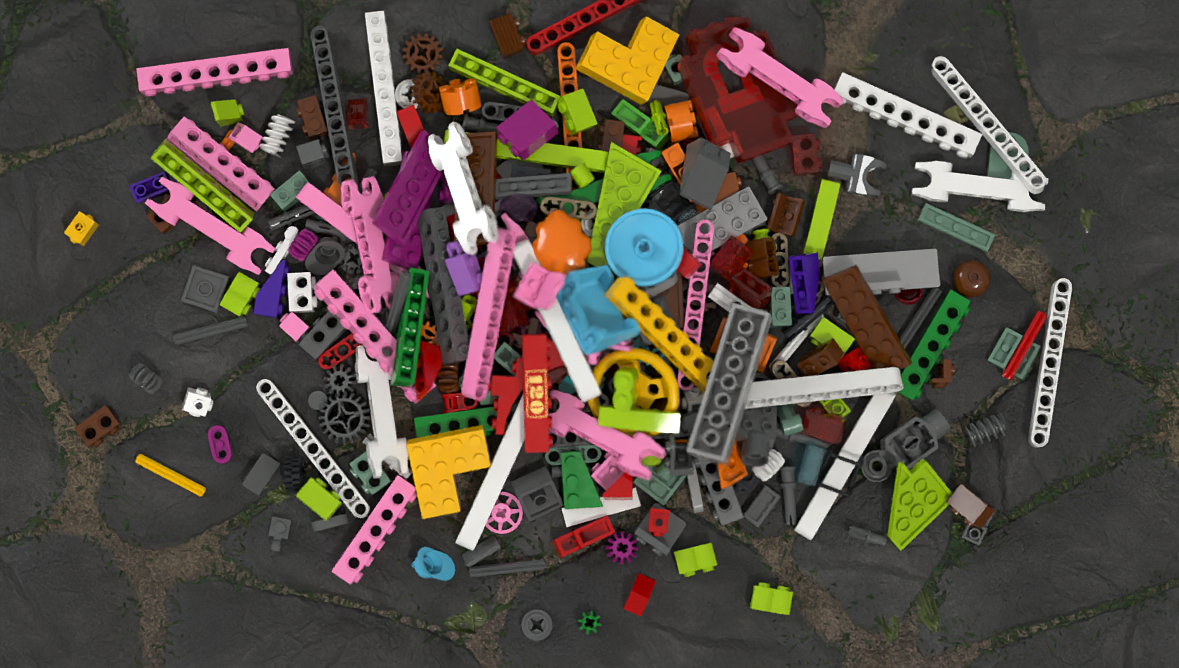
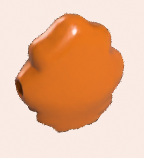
[531,210,592,278]

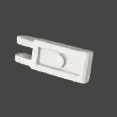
[265,226,299,275]

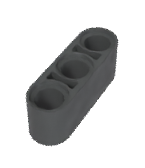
[482,102,522,124]

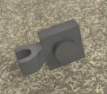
[268,517,292,552]

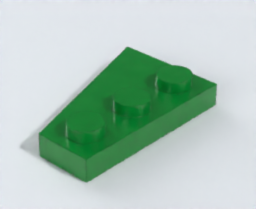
[561,450,603,509]

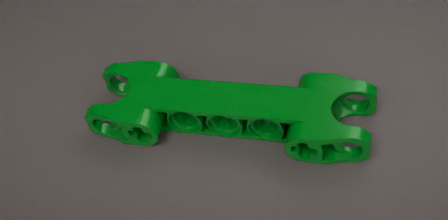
[536,150,671,221]

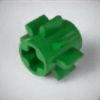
[578,611,602,635]

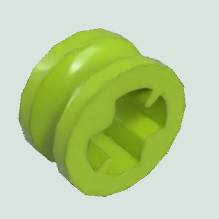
[752,229,770,240]

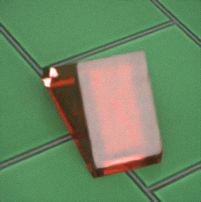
[347,99,369,129]

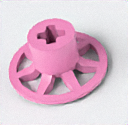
[485,492,523,534]

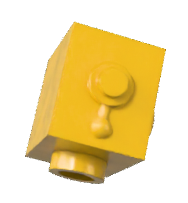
[64,211,99,246]

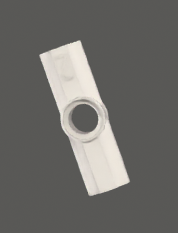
[708,283,752,313]

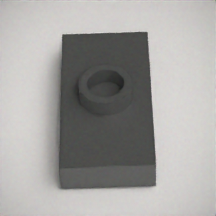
[743,485,781,528]

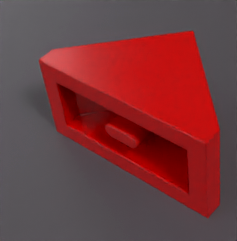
[602,472,633,500]
[623,573,656,616]

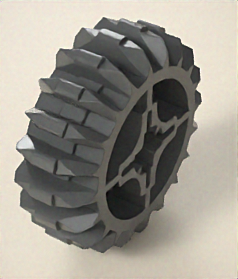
[318,393,371,444]

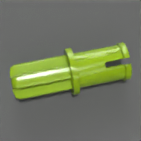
[650,100,669,136]

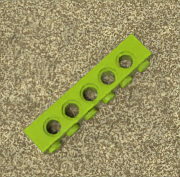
[449,49,561,117]
[151,139,254,233]

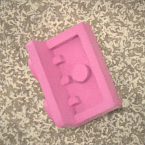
[591,452,625,490]

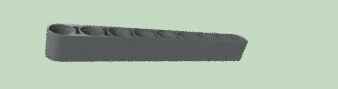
[311,26,359,191]

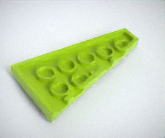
[587,142,661,267]

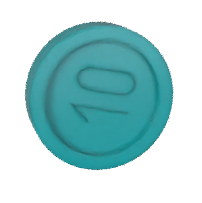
[558,376,576,395]

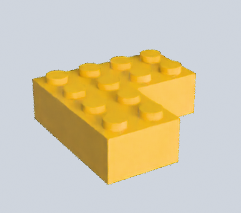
[575,16,679,105]
[407,425,491,519]

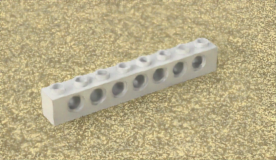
[365,11,403,166]
[834,72,982,158]

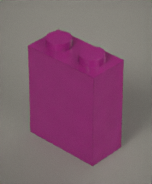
[496,99,558,161]

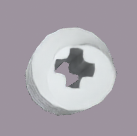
[259,114,295,157]

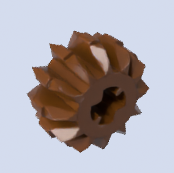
[438,363,461,393]

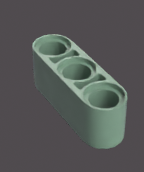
[545,445,601,466]

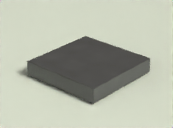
[181,265,230,313]

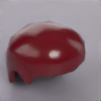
[895,288,923,305]

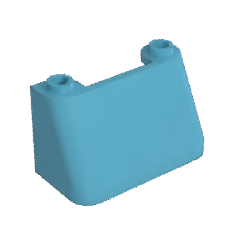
[556,265,641,355]

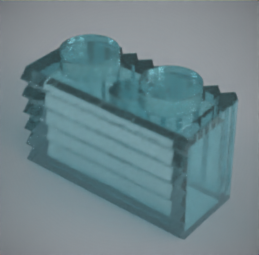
[796,444,826,487]

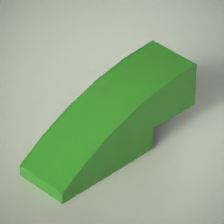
[611,99,671,150]

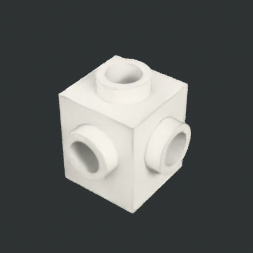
[182,387,213,417]
[681,387,704,413]

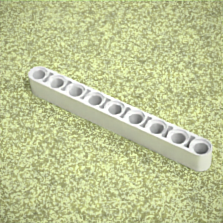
[932,56,1046,194]
[513,239,601,403]
[1028,278,1072,448]
[745,367,903,409]
[257,379,370,518]
[794,392,897,540]
[455,394,524,551]

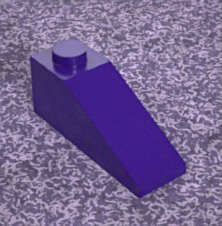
[789,252,820,314]

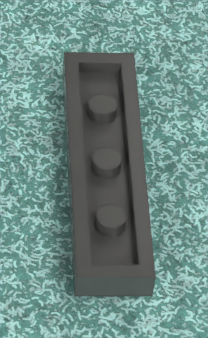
[495,173,572,200]

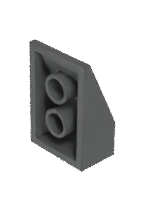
[680,138,731,210]

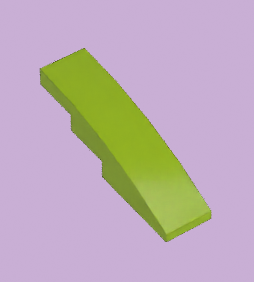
[804,179,840,261]
[598,406,680,433]

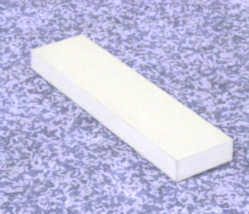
[562,487,641,527]

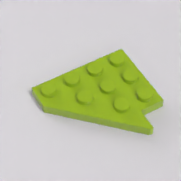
[887,459,953,551]

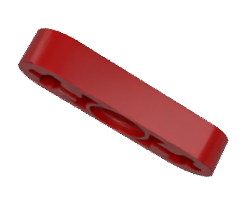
[318,333,364,370]

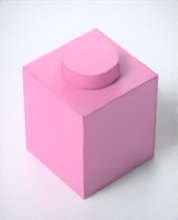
[228,122,262,153]
[279,312,311,343]

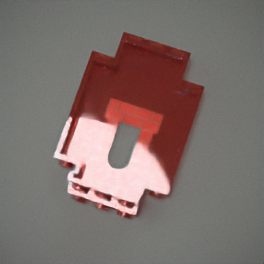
[677,15,799,164]

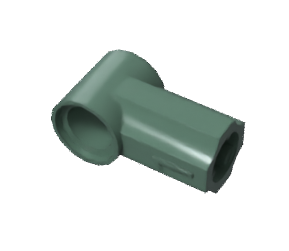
[777,404,803,436]

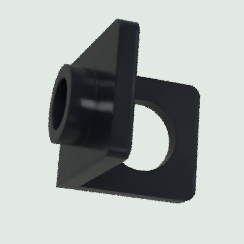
[733,464,757,492]

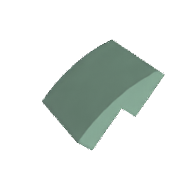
[988,327,1041,381]

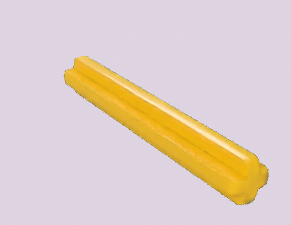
[135,454,206,497]

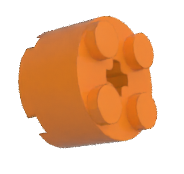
[439,78,481,115]
[664,100,698,142]

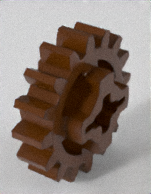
[402,33,443,74]
[410,72,446,114]

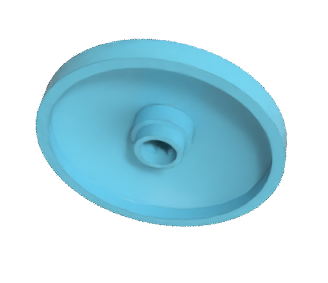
[605,209,683,287]

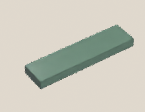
[917,203,995,253]

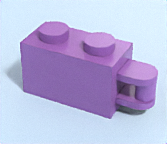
[445,240,483,296]

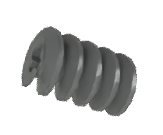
[964,413,1007,447]

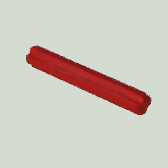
[1002,311,1047,380]

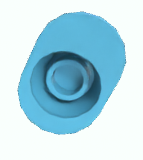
[411,547,455,581]

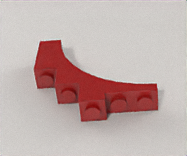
[488,340,587,435]

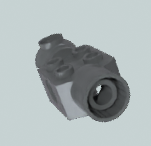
[735,373,777,467]
[861,409,951,482]

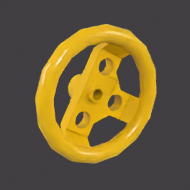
[588,348,679,438]

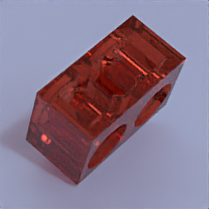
[790,134,821,176]

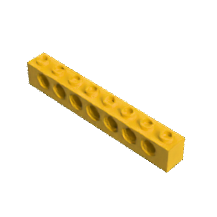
[604,277,714,394]

